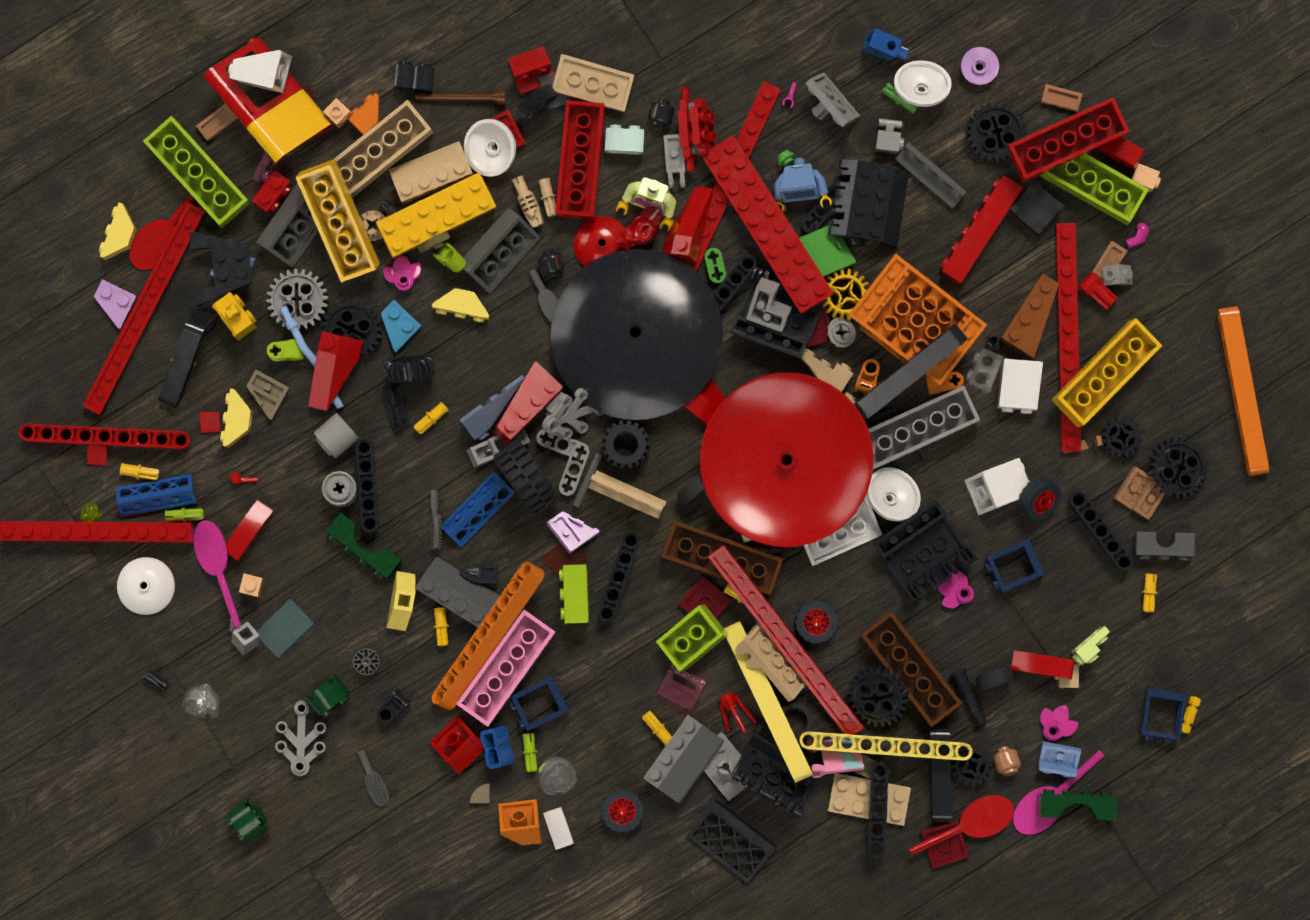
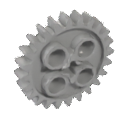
[266,268,329,331]

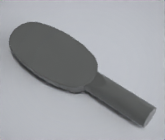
[529,269,558,323]
[430,490,442,550]
[357,749,389,807]

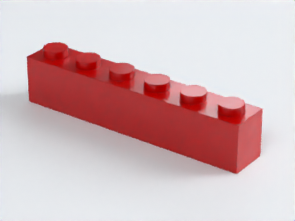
[940,175,1023,285]

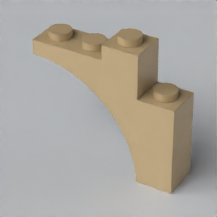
[799,349,856,403]

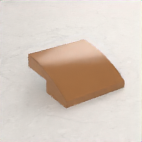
[1114,466,1166,520]

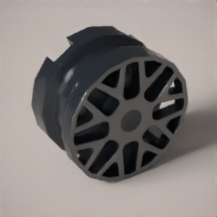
[353,648,381,675]

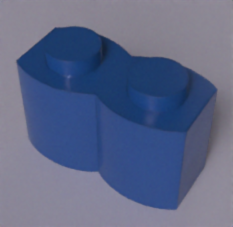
[480,726,514,769]

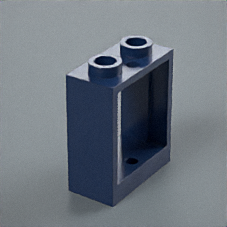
[984,539,1045,593]
[509,676,569,731]
[1139,688,1187,743]

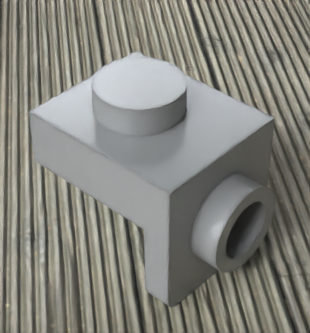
[1102,264,1133,286]

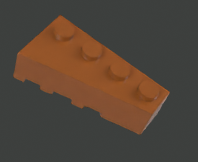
[1000,274,1059,361]

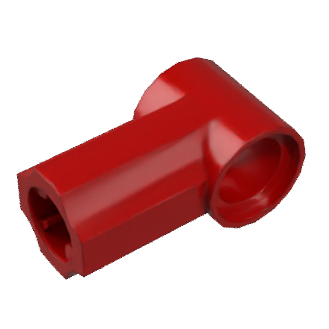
[1078,272,1118,310]

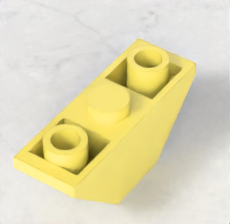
[99,202,137,260]
[432,288,490,323]
[220,389,253,448]
[386,571,415,631]

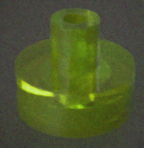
[81,502,101,522]

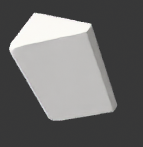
[543,807,574,850]

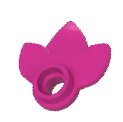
[383,255,421,291]
[937,571,974,608]
[1040,705,1078,741]

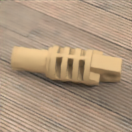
[512,176,544,228]

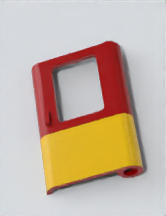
[203,37,333,163]

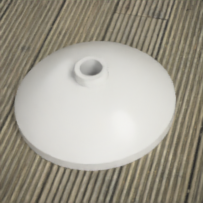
[894,61,951,107]
[464,119,516,177]
[866,467,921,521]
[117,557,175,615]

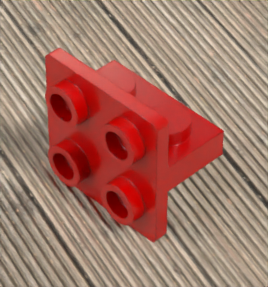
[508,46,555,94]

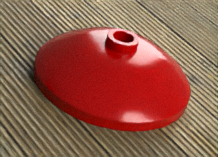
[574,216,626,267]

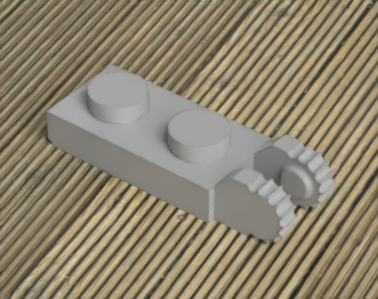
[663,134,685,189]

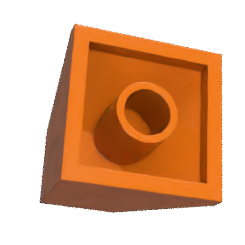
[498,799,541,845]

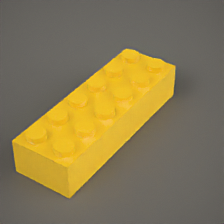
[295,159,380,282]
[376,172,496,258]
[1051,318,1162,427]

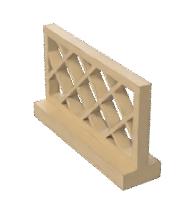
[589,470,666,519]

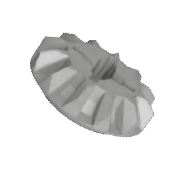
[826,317,856,348]

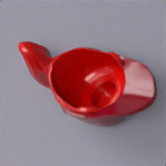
[616,207,662,250]

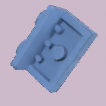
[1038,741,1081,778]

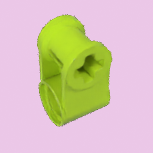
[432,241,466,272]
[267,339,305,362]

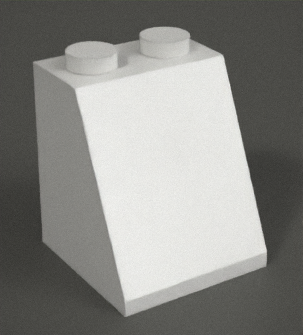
[228,50,292,93]
[997,359,1043,414]
[964,458,1030,516]

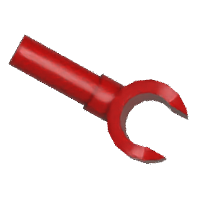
[230,472,258,484]

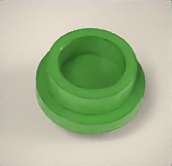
[777,150,796,167]

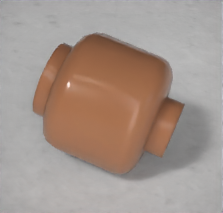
[993,746,1021,777]

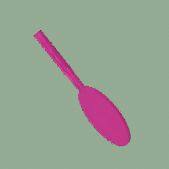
[194,521,241,628]
[1013,750,1105,835]

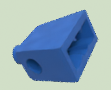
[861,28,909,61]

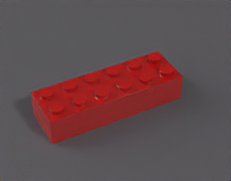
[1006,97,1130,183]
[555,100,606,220]

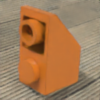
[349,93,380,135]

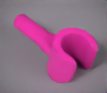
[783,82,797,108]

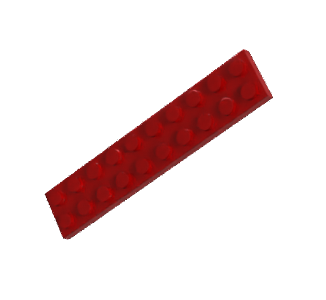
[701,135,834,315]

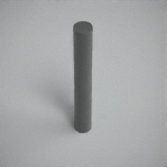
[572,453,603,508]

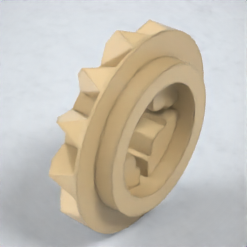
[360,210,386,241]

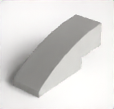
[467,429,530,468]

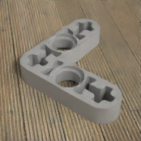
[536,430,590,496]

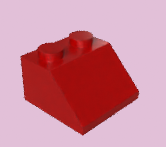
[430,716,485,774]

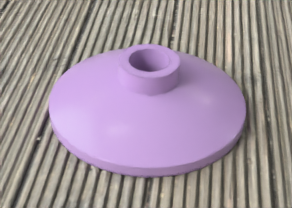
[961,47,999,85]

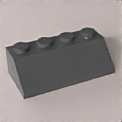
[256,183,318,268]
[463,208,541,294]
[415,557,500,627]
[644,715,724,804]

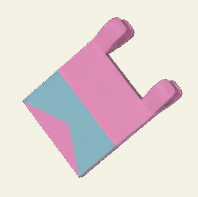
[806,738,864,778]

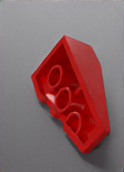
[662,186,714,262]
[308,332,363,411]
[682,380,725,425]

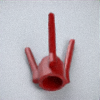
[718,692,757,733]

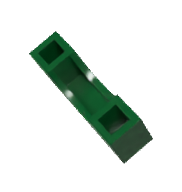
[326,513,402,579]
[1036,789,1118,821]

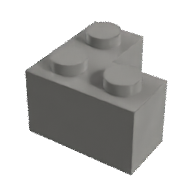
[746,277,792,332]

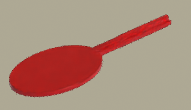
[130,194,195,270]
[908,795,1014,855]

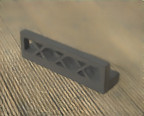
[895,142,966,209]

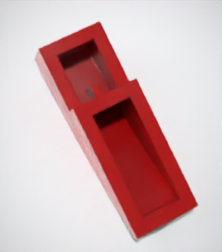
[1096,138,1145,170]
[226,500,274,560]
[1011,650,1075,680]

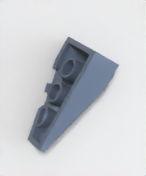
[460,376,525,441]

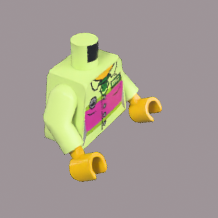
[616,177,676,231]

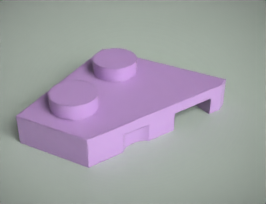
[94,279,137,329]
[547,511,600,554]

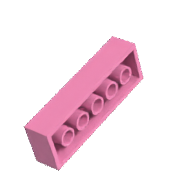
[457,610,556,727]

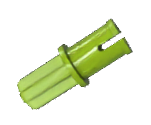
[165,508,204,523]
[522,733,538,772]

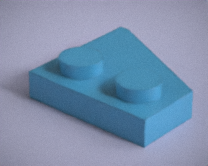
[381,300,422,353]

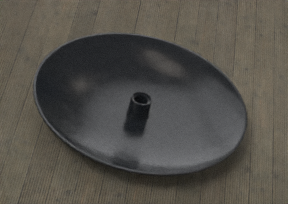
[551,249,723,420]

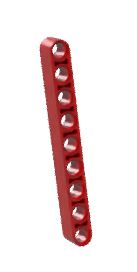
[19,424,192,450]

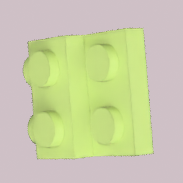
[1071,626,1110,666]

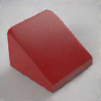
[199,412,221,433]
[87,444,109,466]

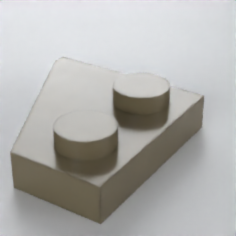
[247,370,290,420]

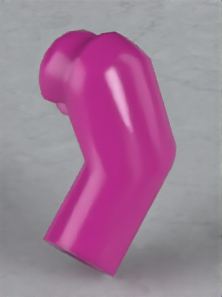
[1126,223,1149,249]

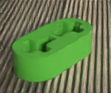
[705,248,726,284]

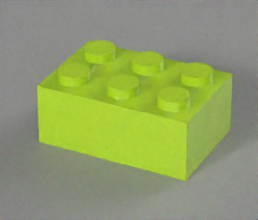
[559,564,589,623]
[656,605,728,672]

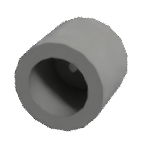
[314,413,359,458]
[322,471,359,507]

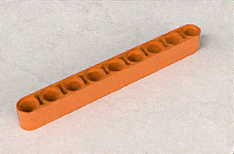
[1217,306,1269,476]
[432,562,544,710]

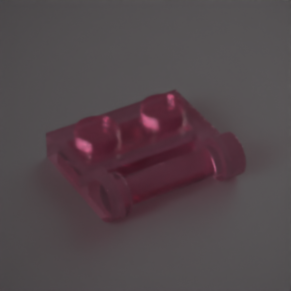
[252,152,279,187]
[657,663,707,711]

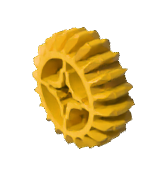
[824,269,869,320]

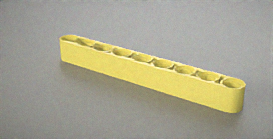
[724,621,813,783]
[799,731,973,760]

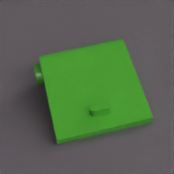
[799,225,856,277]

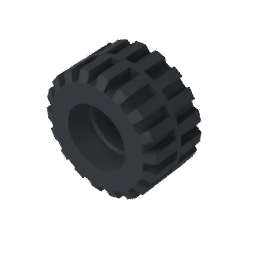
[602,420,650,470]

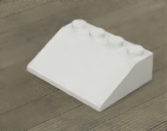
[803,495,882,566]

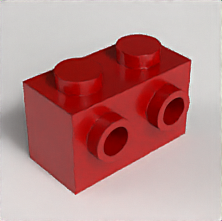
[252,170,292,215]

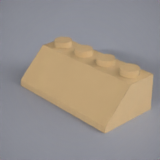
[389,141,473,205]

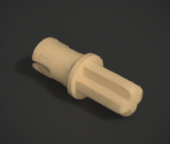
[538,178,556,217]

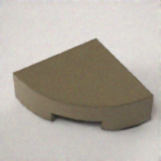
[470,784,490,803]

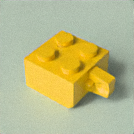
[212,292,257,341]

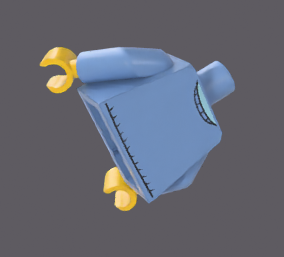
[774,158,832,213]

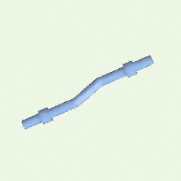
[280,306,343,409]

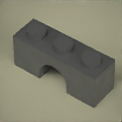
[1134,532,1195,561]

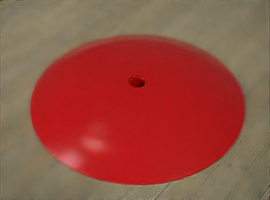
[700,373,874,547]

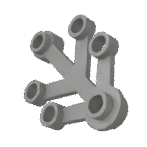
[542,388,603,440]
[275,701,327,776]

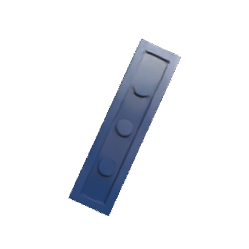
[440,472,515,547]
[116,474,197,517]

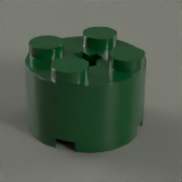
[305,674,349,717]
[226,797,270,842]

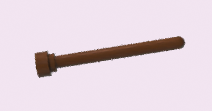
[414,90,506,105]

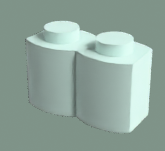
[605,125,644,155]

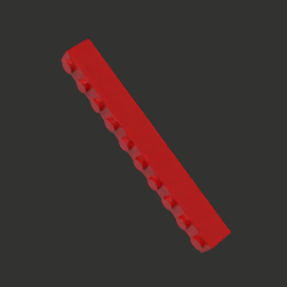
[0,521,194,543]

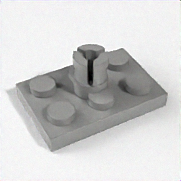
[806,73,860,127]
[704,732,747,801]

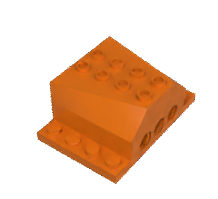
[848,254,987,386]

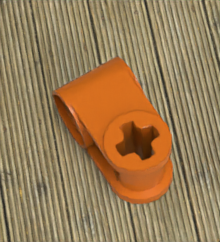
[854,359,880,393]
[926,372,964,395]

